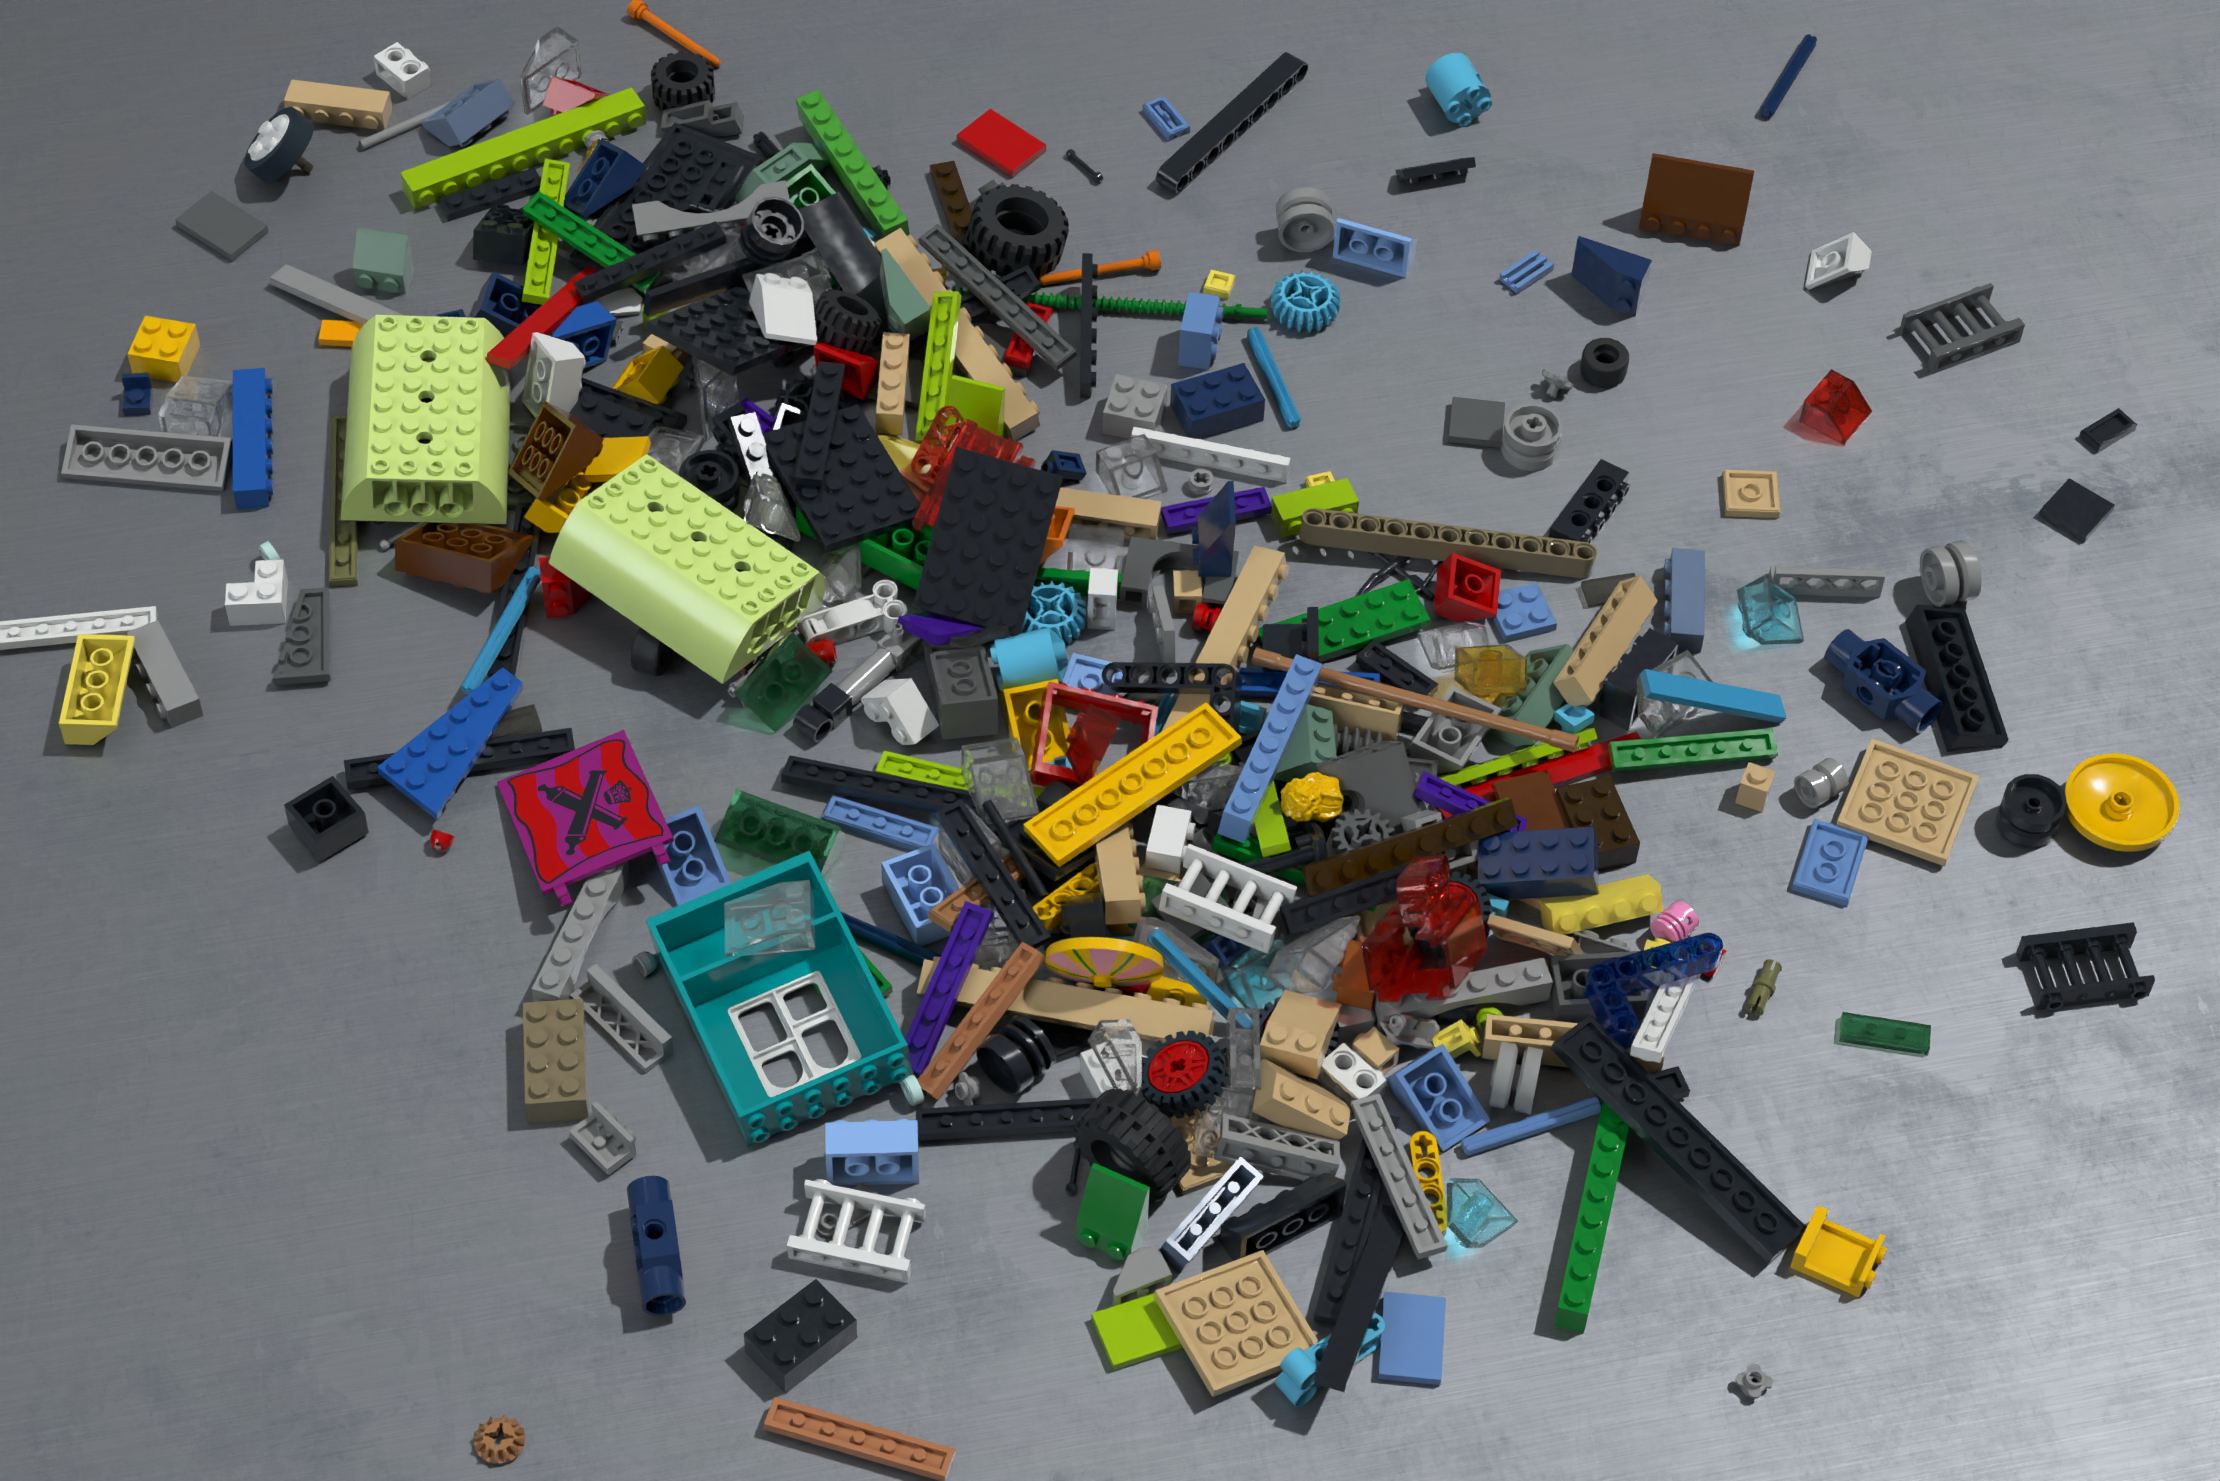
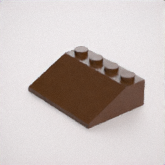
[1639,153,1754,246]
[508,401,604,501]
[395,522,533,594]

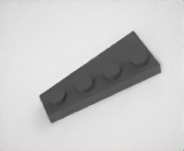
[273,587,331,685]

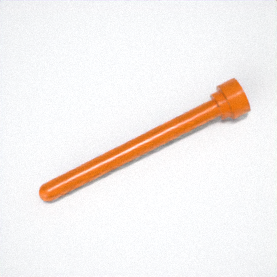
[627,0,721,68]
[1038,249,1161,286]

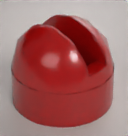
[430,829,455,853]

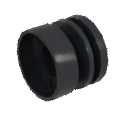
[739,197,804,267]
[976,1015,1056,1096]

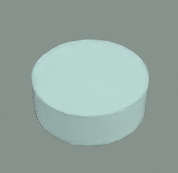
[258,541,281,560]
[901,1074,924,1106]

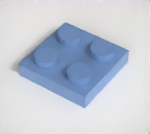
[1493,582,1557,642]

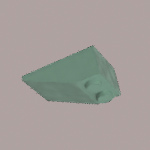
[880,248,931,342]

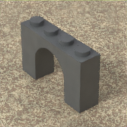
[1120,536,1239,614]

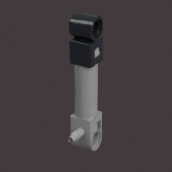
[793,623,927,743]

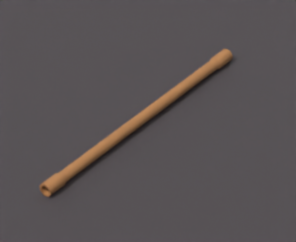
[1252,648,1579,752]

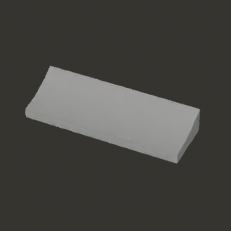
[61,424,233,491]

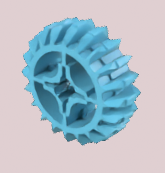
[1271,270,1341,333]
[1021,580,1087,645]

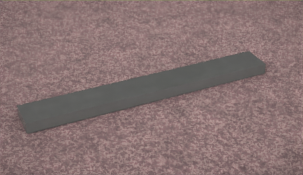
[918,224,1077,371]

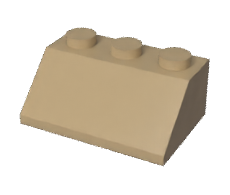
[1252,1059,1351,1140]

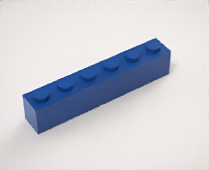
[233,368,274,509]

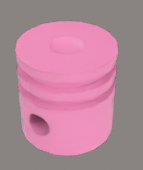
[1650,901,1699,948]

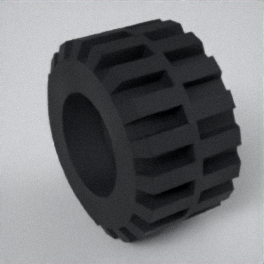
[651,51,715,112]
[814,289,882,353]

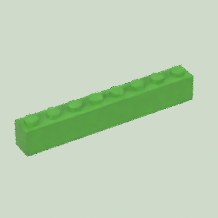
[796,89,910,240]

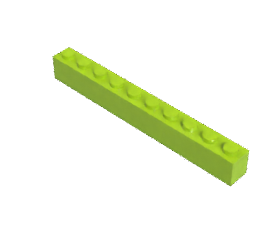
[400,87,647,210]

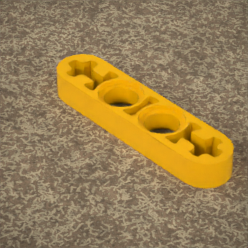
[1032,863,1100,931]
[1409,1131,1448,1236]

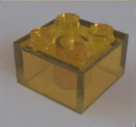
[1454,644,1527,698]

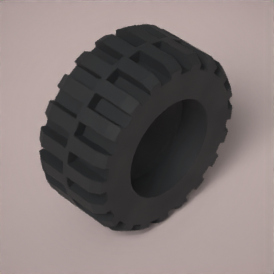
[966,184,1069,278]
[1074,1088,1191,1204]

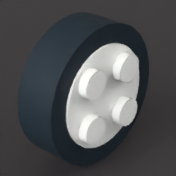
[244,107,314,183]

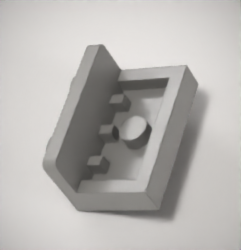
[569,1101,636,1175]

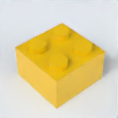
[127,316,200,384]

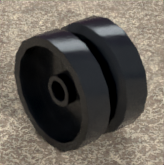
[679,450,740,512]
[1996,774,2067,847]

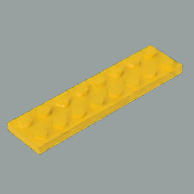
[1023,702,1242,867]

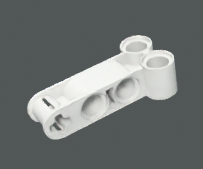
[796,580,908,646]

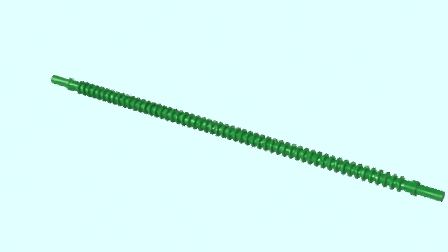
[801,278,1268,320]

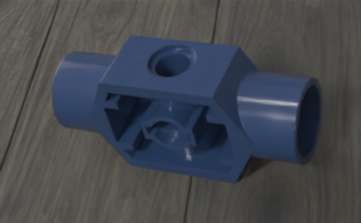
[1824,629,1943,733]
[627,1176,686,1316]

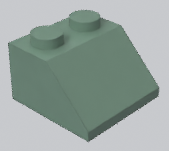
[353,228,415,294]

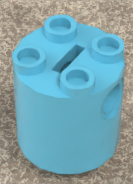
[1425,53,1492,127]
[990,627,1069,692]

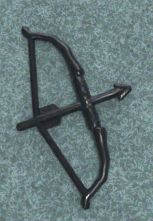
[1358,552,1444,600]

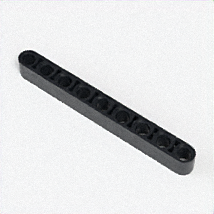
[1156,52,1309,194]

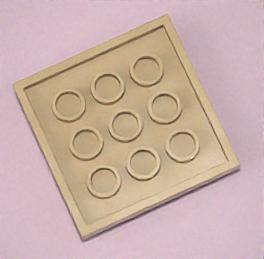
[1836,738,1979,866]
[1154,1250,1319,1397]

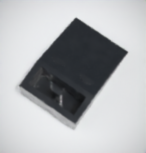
[473,204,535,265]

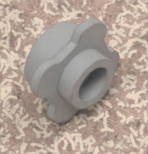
[955,1072,981,1106]
[1735,1364,1773,1399]

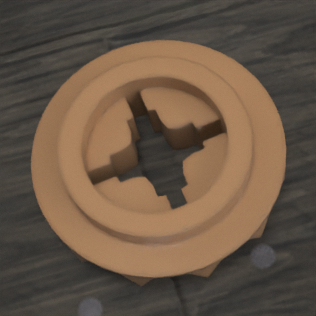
[474,1415,525,1464]

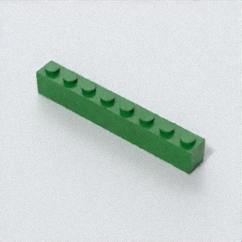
[1554,1102,1629,1333]

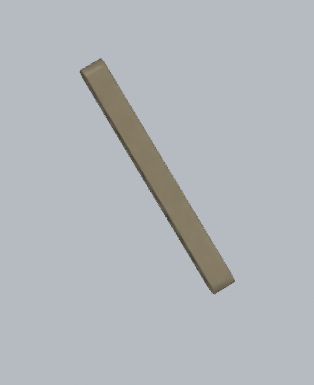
[1299,508,1597,578]

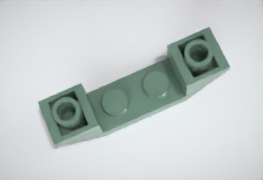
[735,143,830,204]

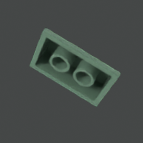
[1274,704,1337,782]

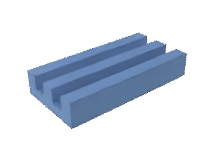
[1143,96,1190,141]
[1499,249,1554,294]

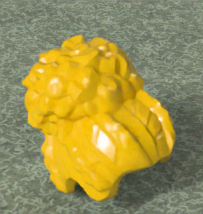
[1280,772,1344,822]

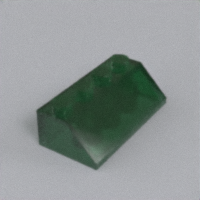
[714,789,847,876]

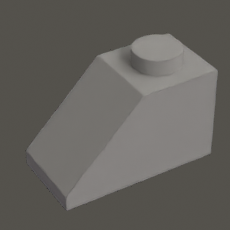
[1112,1244,1172,1307]

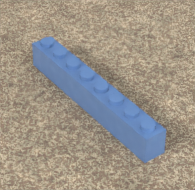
[1218,654,1322,844]

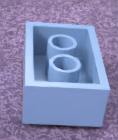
[881,843,959,946]
[825,1119,919,1186]

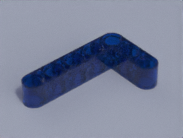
[1584,933,1723,1049]

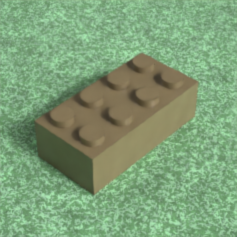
[523,998,589,1123]

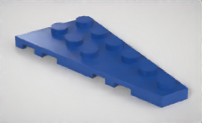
[377,668,523,821]

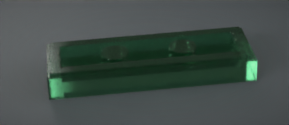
[1839,1012,1931,1055]

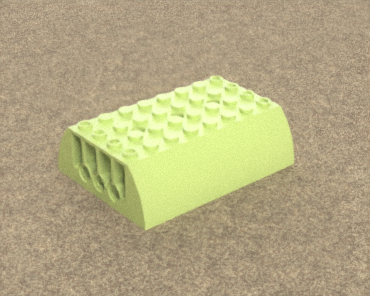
[341,315,511,524]
[549,454,825,684]

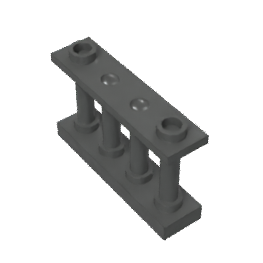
[1899,283,2025,374]

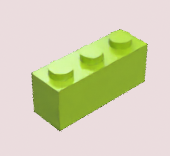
[1270,478,1359,538]

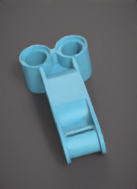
[1275,1313,1385,1407]

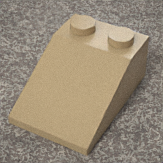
[1260,990,1342,1079]

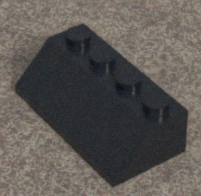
[1220,1173,1347,1261]

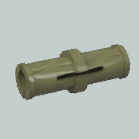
[1745,959,1782,1016]

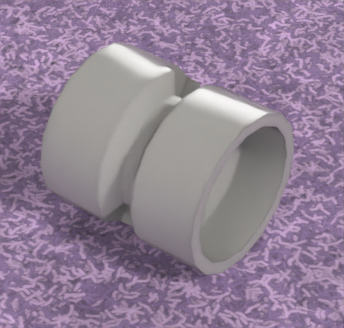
[1794,758,1849,808]

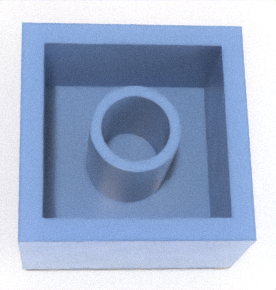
[1178,292,1224,370]

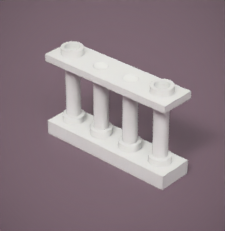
[1159,844,1297,954]
[787,1179,926,1283]

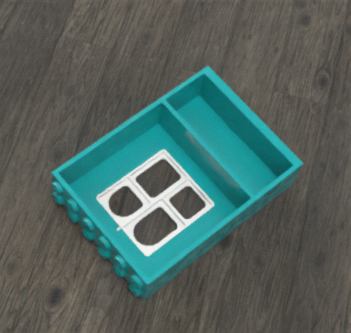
[646,851,913,1146]

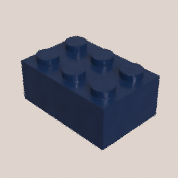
[1170,363,1265,439]

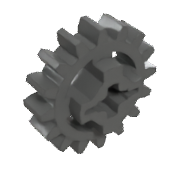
[1331,809,1394,855]

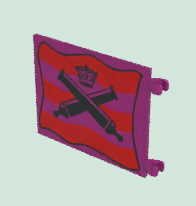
[497,730,674,906]

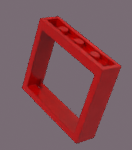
[1029,682,1158,790]

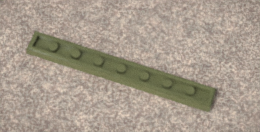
[329,415,359,587]

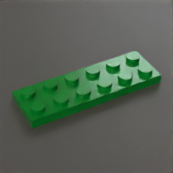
[1257,579,1431,663]

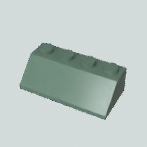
[1487,644,1573,747]

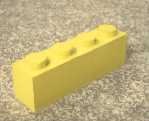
[1539,874,1663,935]

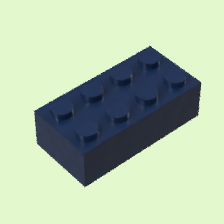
[1478,826,1599,900]

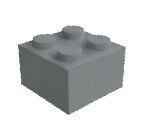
[1102,374,1168,439]

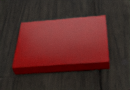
[957,108,1046,177]

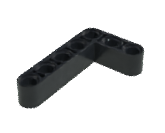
[1102,662,1242,734]

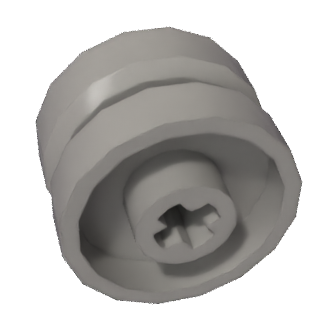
[1276,187,1335,252]
[1501,403,1563,471]
[1920,540,1982,607]
[1489,1041,1543,1114]

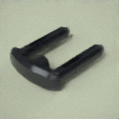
[1223,820,1328,875]

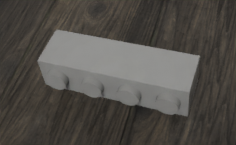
[127,620,203,728]

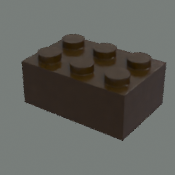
[1556,776,1640,871]

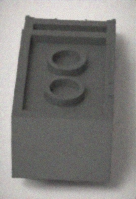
[924,638,998,740]

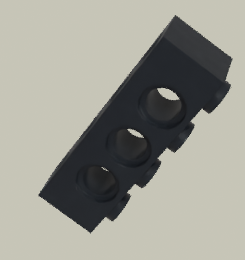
[1549,459,1630,543]

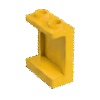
[1790,1205,1888,1297]

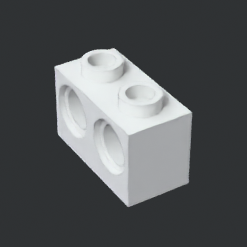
[373,42,431,100]
[1087,568,1118,630]
[1317,1043,1386,1109]

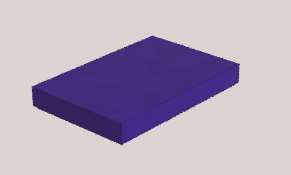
[897,612,994,646]

